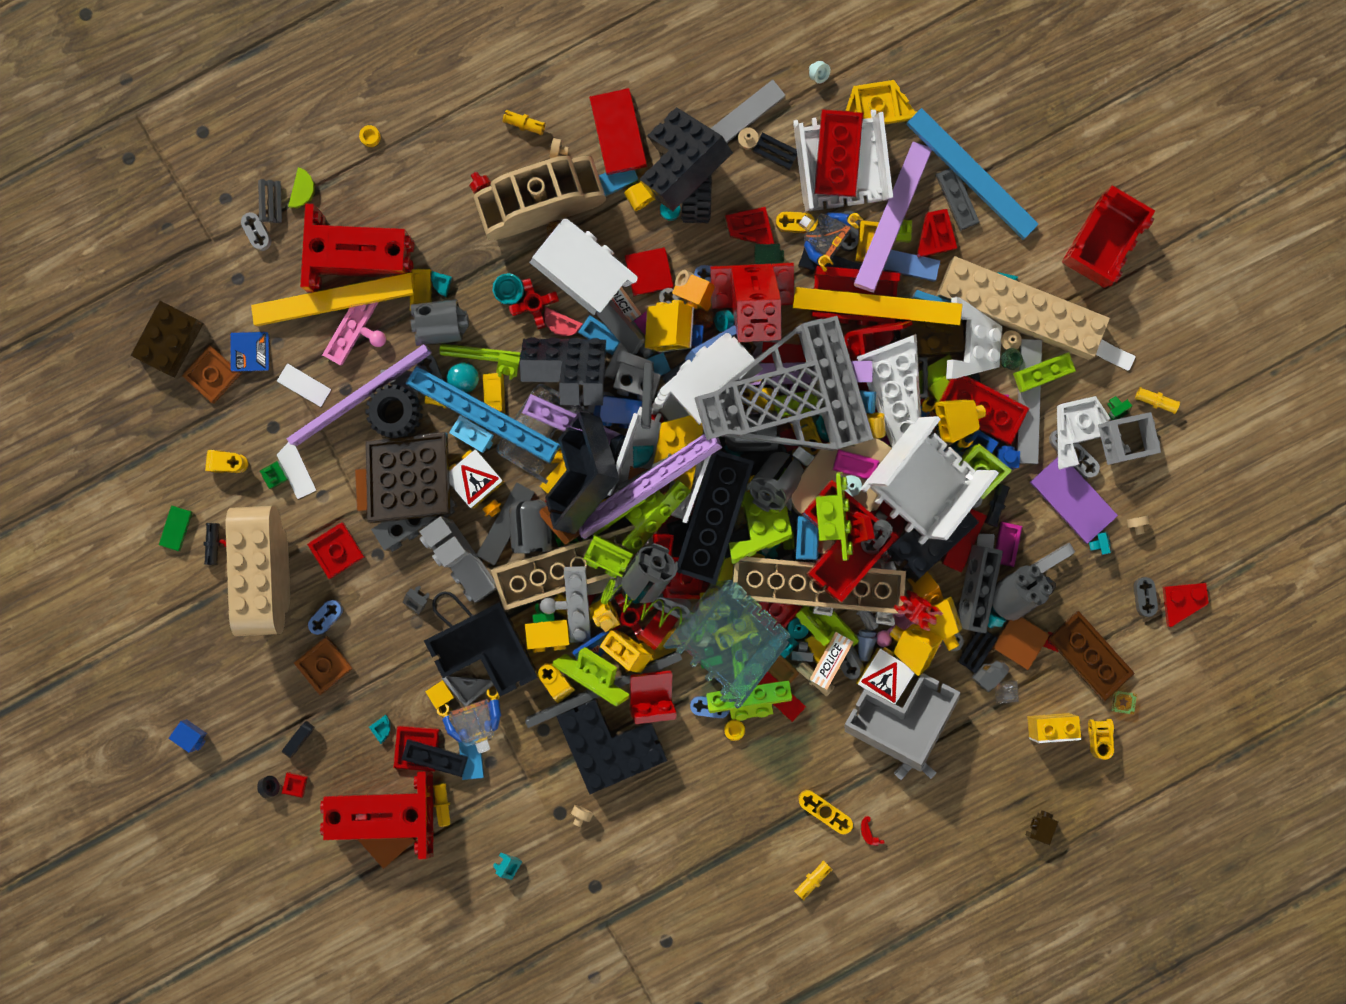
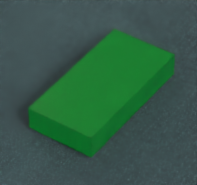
[159,505,193,551]

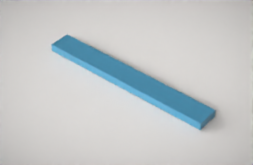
[906,108,1038,240]
[405,366,560,464]

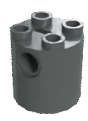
[411,299,469,346]
[992,565,1053,621]

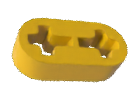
[775,212,815,233]

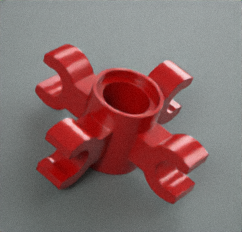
[508,278,559,330]
[894,590,943,631]
[609,593,654,641]

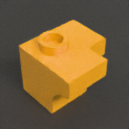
[672,274,715,312]
[908,571,944,606]

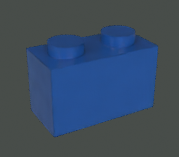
[594,395,642,429]

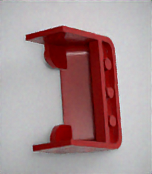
[844,320,924,413]

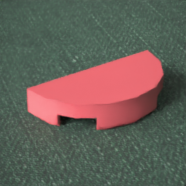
[544,307,583,337]

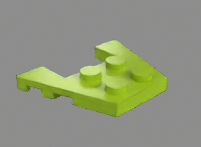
[729,492,792,564]

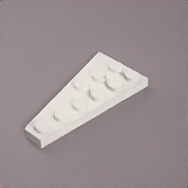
[857,334,921,448]

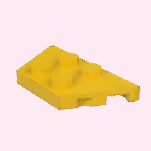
[845,80,917,124]
[653,415,703,490]

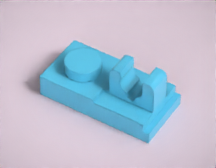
[449,415,494,453]

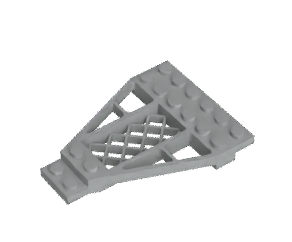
[694,316,873,451]

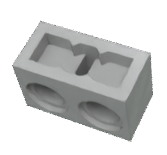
[613,363,661,401]

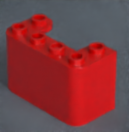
[1062,185,1155,288]

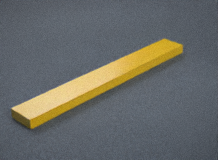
[251,273,415,327]
[793,287,963,325]

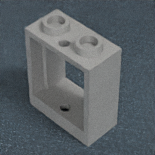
[1098,412,1161,465]

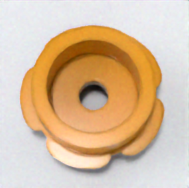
[482,499,501,518]

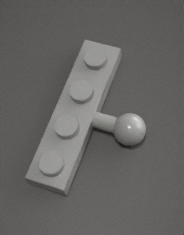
[540,566,591,643]

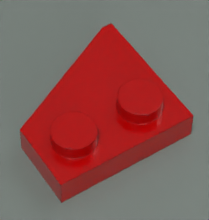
[725,206,774,247]
[917,209,957,258]
[846,507,875,544]
[1162,583,1209,627]

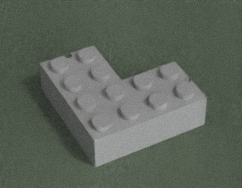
[419,516,497,602]
[845,673,960,772]

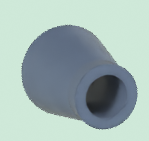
[857,629,877,661]

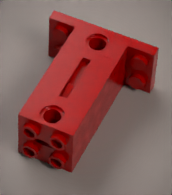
[300,204,415,293]
[710,263,794,342]
[320,771,434,859]

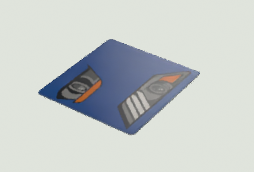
[230,332,269,371]

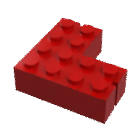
[802,480,898,602]

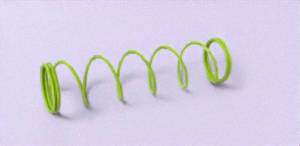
[601,579,707,643]

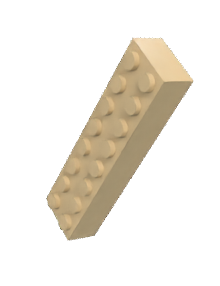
[937,256,1110,360]
[491,524,658,610]
[731,557,906,614]

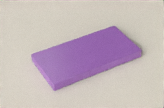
[1029,457,1118,544]

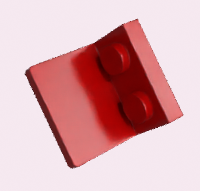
[630,671,676,724]

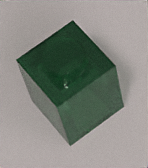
[754,244,784,264]

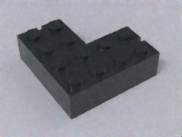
[639,107,733,211]
[520,337,607,406]
[545,411,620,534]
[886,512,979,583]
[424,602,538,697]
[556,698,668,795]

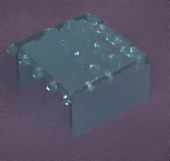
[663,580,790,709]

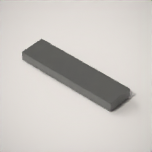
[477,482,535,565]

